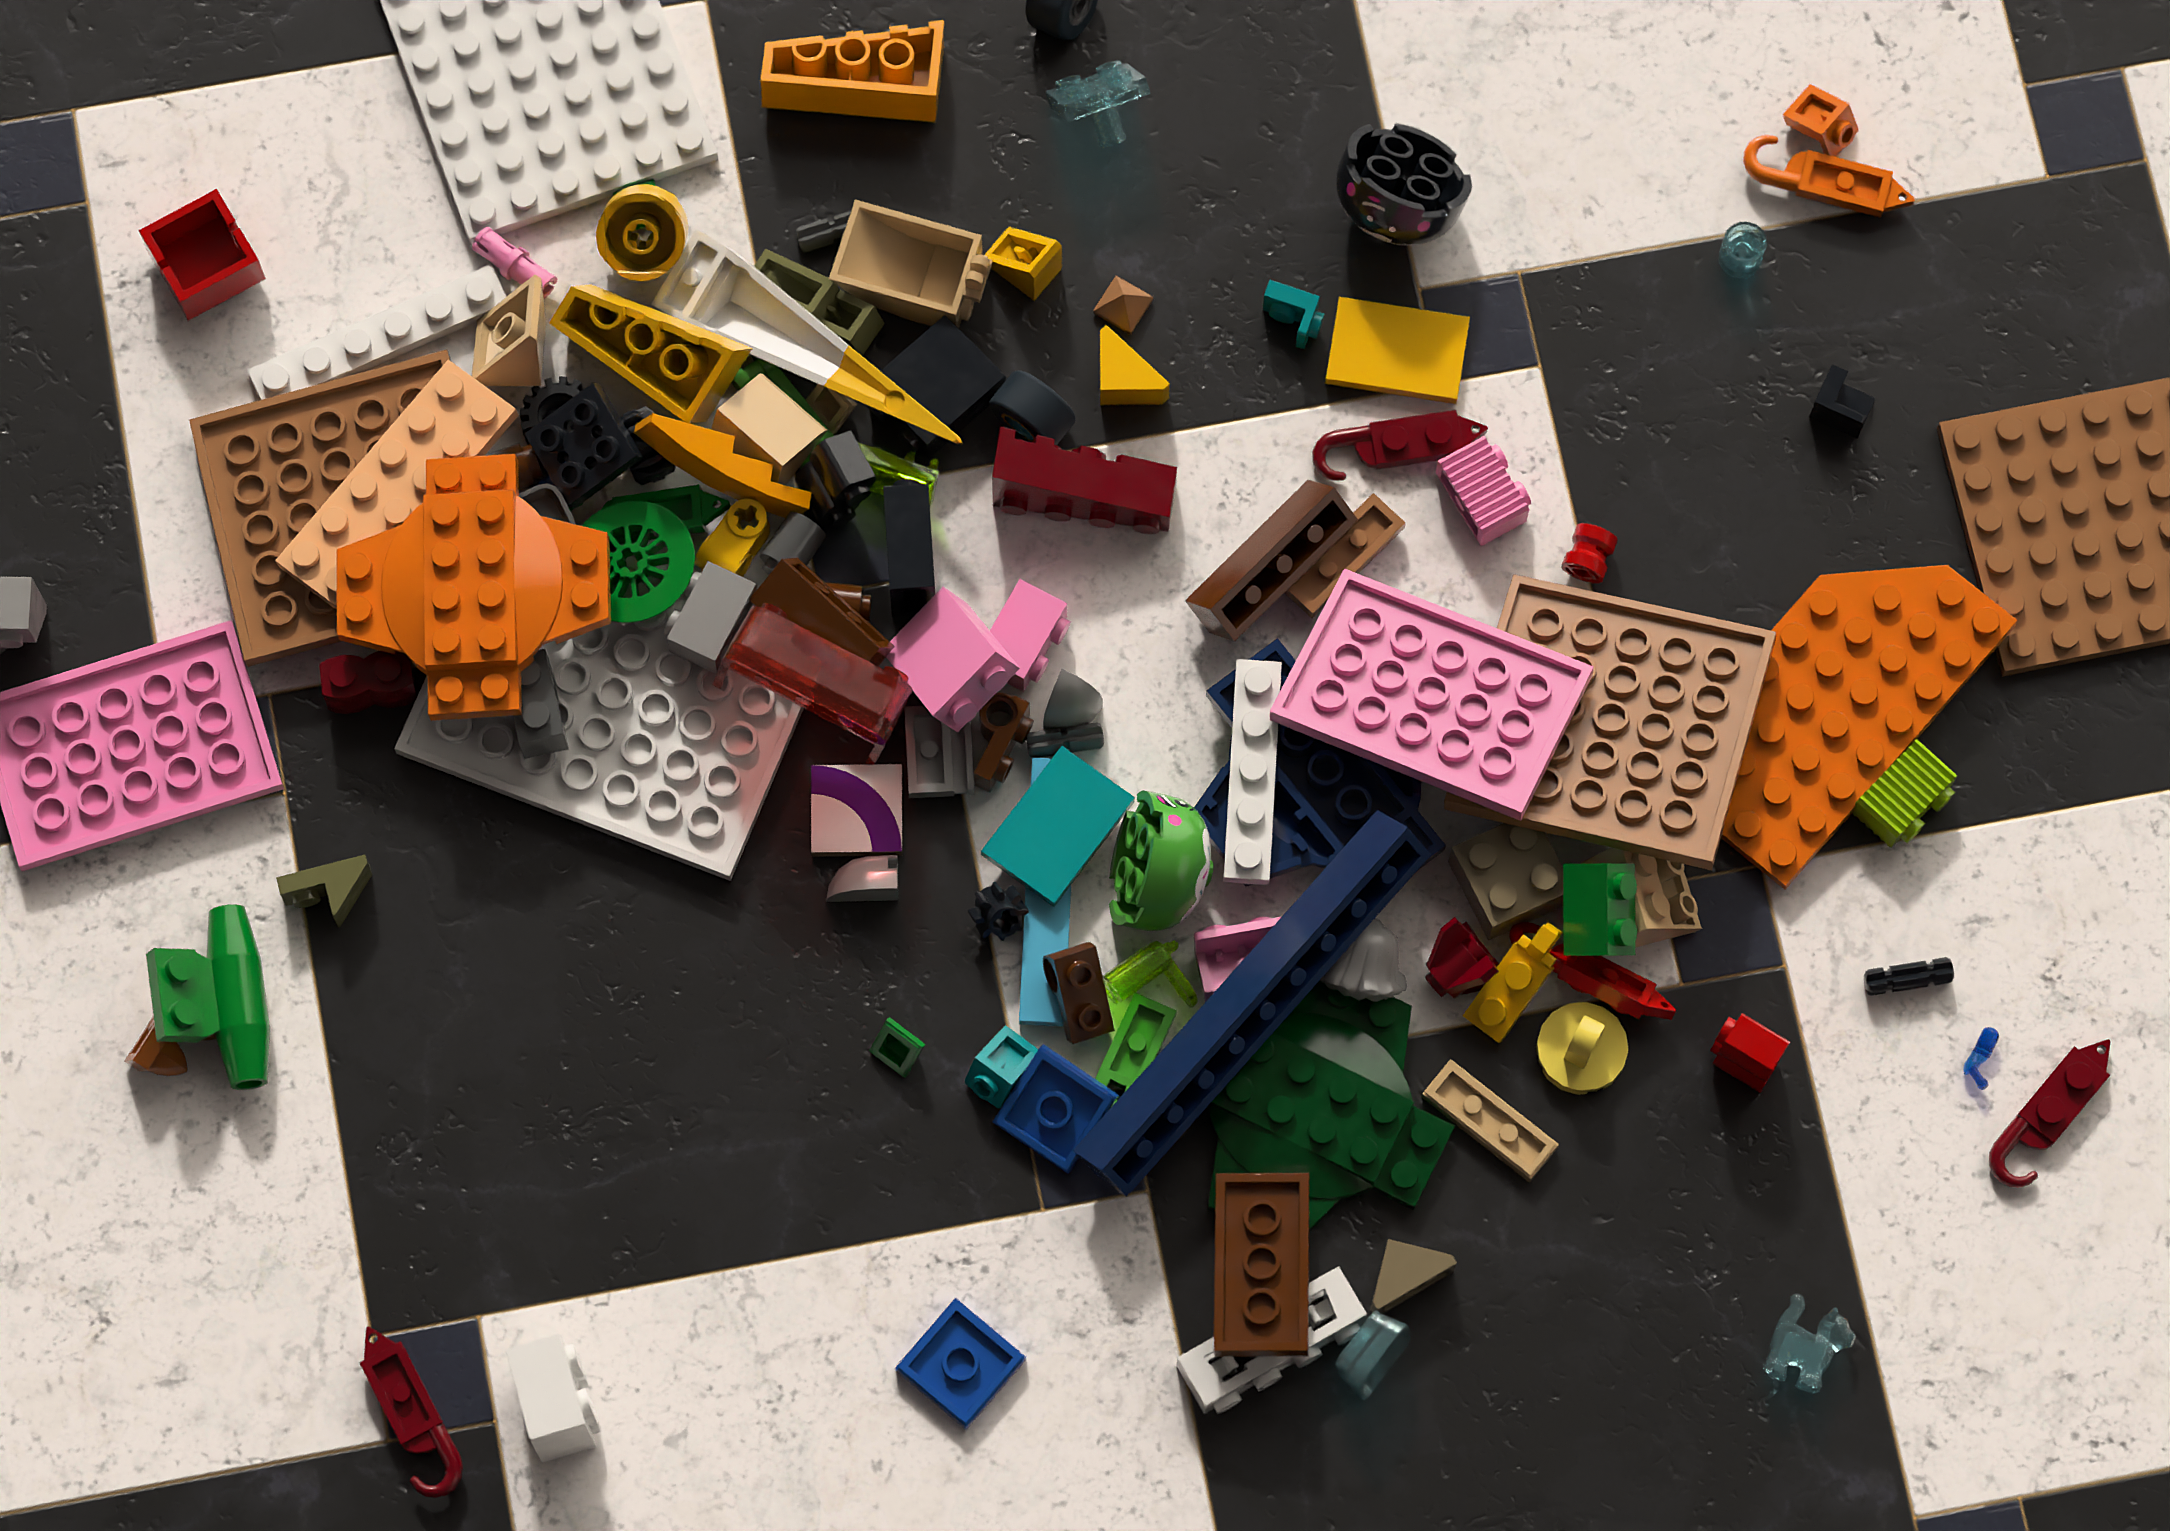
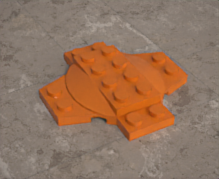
[336,454,611,721]

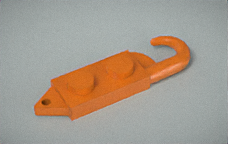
[1743,135,1915,218]

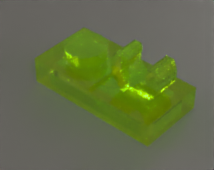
[857,442,939,507]

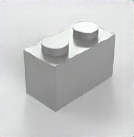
[664,561,757,675]

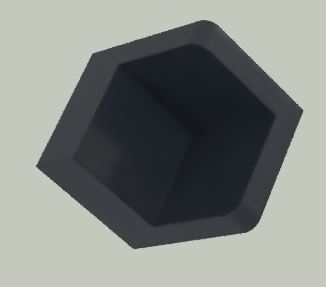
[1809,364,1875,439]

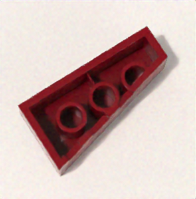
[992,427,1177,534]

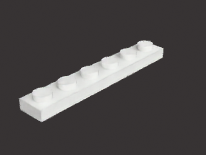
[247,264,506,400]

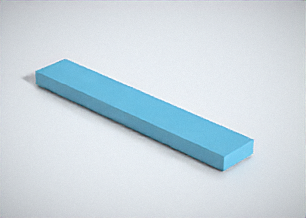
[1019,757,1071,1027]

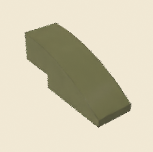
[754,249,885,356]

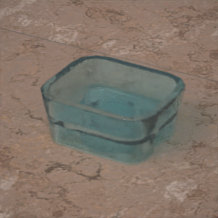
[1335,1310,1411,1400]

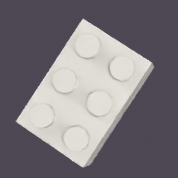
[505,1333,601,1463]

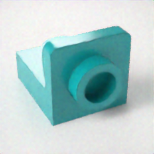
[1263,280,1325,349]
[964,1025,1038,1108]

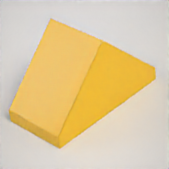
[985,227,1062,301]
[1100,325,1170,405]

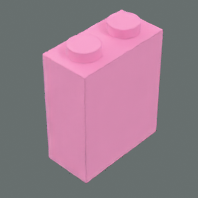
[886,587,1020,733]

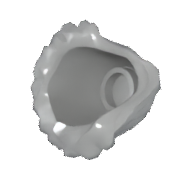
[1320,918,1407,1002]

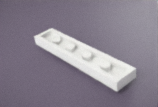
[1223,659,1282,885]

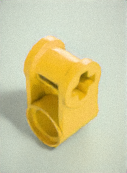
[695,499,770,577]

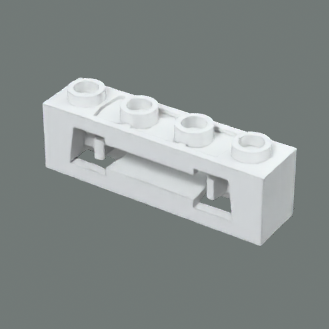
[1176,1266,1367,1414]

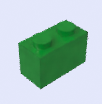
[1563,863,1637,956]

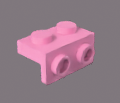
[1194,917,1281,1002]

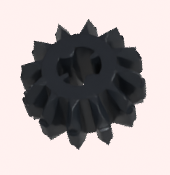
[620,406,676,486]

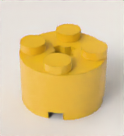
[596,184,688,281]

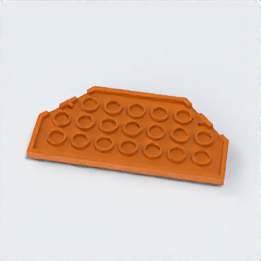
[1721,565,2018,890]

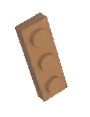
[1285,493,1406,618]

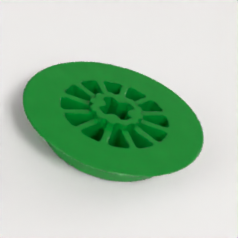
[582,501,695,623]

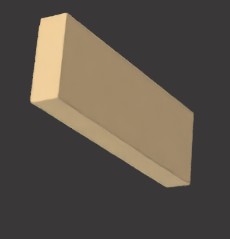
[1421,1059,1559,1183]

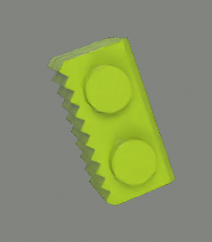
[1853,740,1957,848]

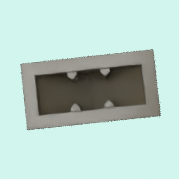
[1370,1239,1457,1318]

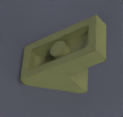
[276,855,372,927]

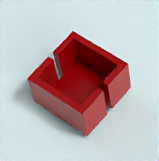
[138,189,266,321]

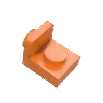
[1782,84,1859,157]

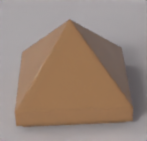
[1093,276,1154,335]

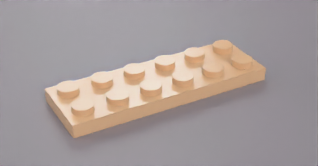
[275,360,519,610]

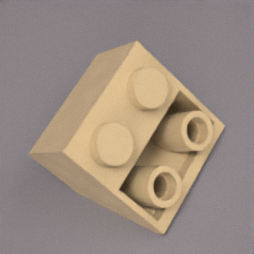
[1580,848,1702,947]

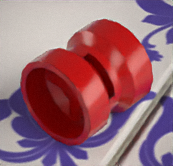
[1561,523,1618,583]

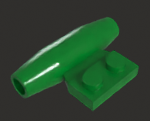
[146,904,270,1090]

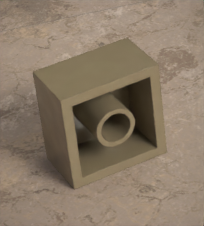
[1448,823,1563,941]

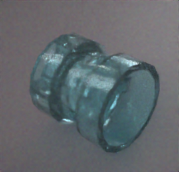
[1719,221,1767,278]

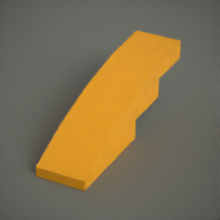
[634,413,811,518]

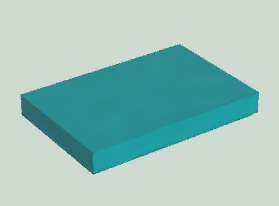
[981,746,1135,907]

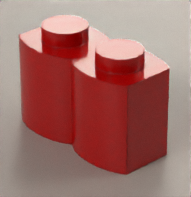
[1710,1013,1790,1093]

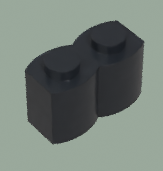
[795,431,876,527]

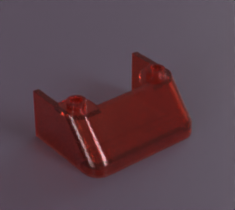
[713,603,913,765]

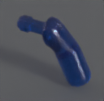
[1963,1027,1999,1090]

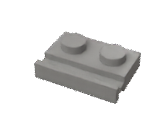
[904,706,974,798]

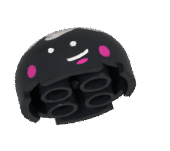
[1336,123,1472,245]

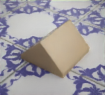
[472,274,546,386]
[711,374,827,485]

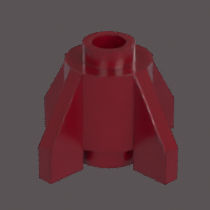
[1425,917,1499,999]

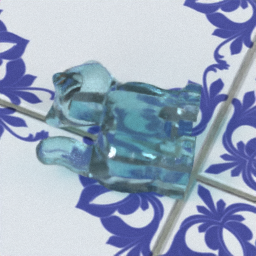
[1763,1294,1855,1394]

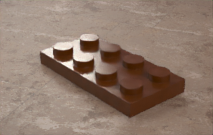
[1214,1173,1310,1357]

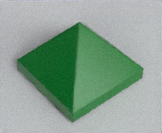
[869,1017,925,1078]

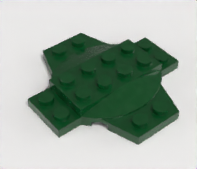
[1206,980,1455,1231]

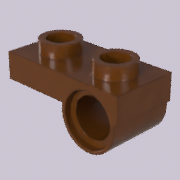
[974,693,1034,793]
[1043,942,1115,1044]

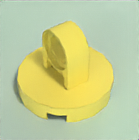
[1536,1002,1628,1095]

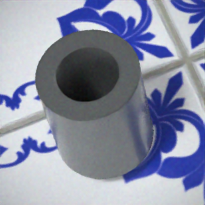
[760,511,827,575]

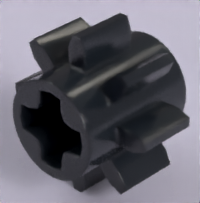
[968,882,1029,941]

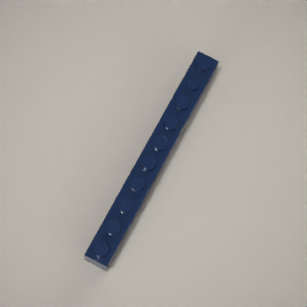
[1073,810,1431,1197]

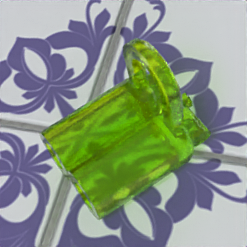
[1103,940,1198,1008]

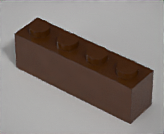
[1185,480,1358,642]

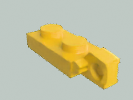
[1462,922,1563,1043]

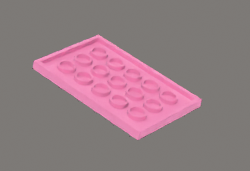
[1270,568,1593,821]
[0,620,284,871]

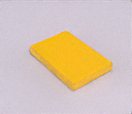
[1325,297,1470,404]

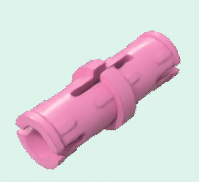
[472,227,557,299]

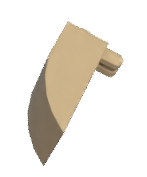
[829,200,992,328]

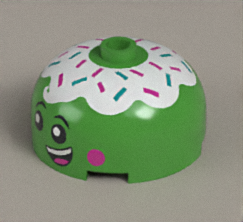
[1109,790,1213,931]

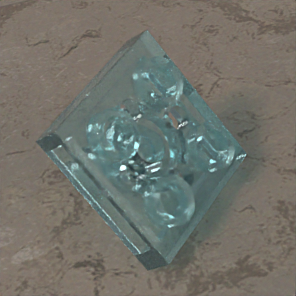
[1045,61,1151,147]

